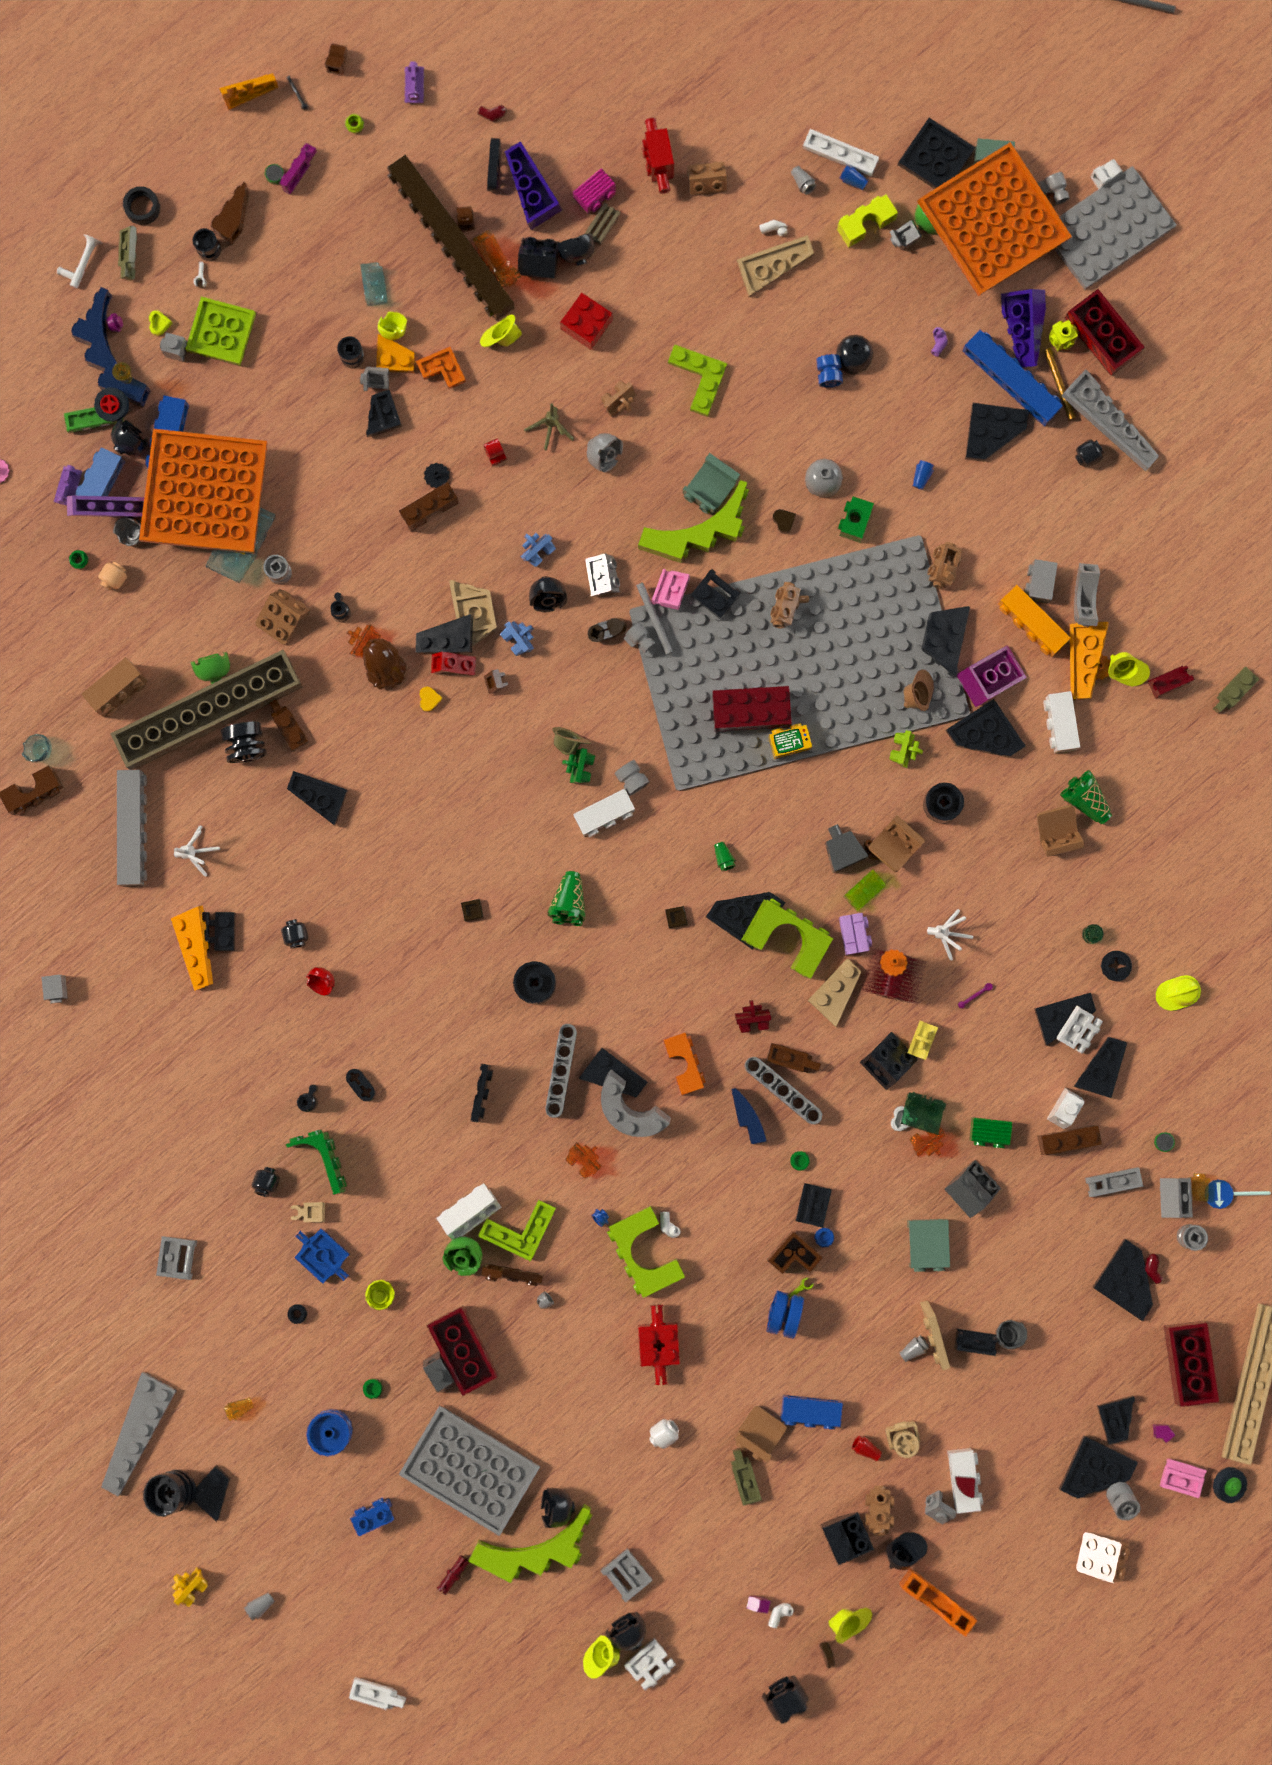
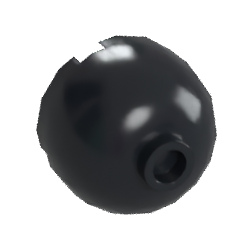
[557,233,595,266]
[836,334,873,374]
[111,418,149,456]
[529,576,567,612]
[541,1488,575,1528]
[605,1612,646,1651]

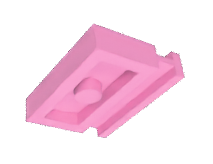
[652,569,690,610]
[1159,1458,1207,1498]

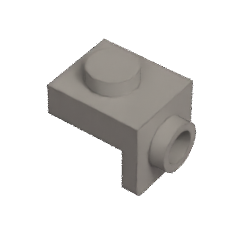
[890,220,922,250]
[360,367,389,391]
[925,1490,956,1524]

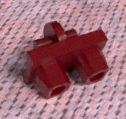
[735,1000,771,1033]

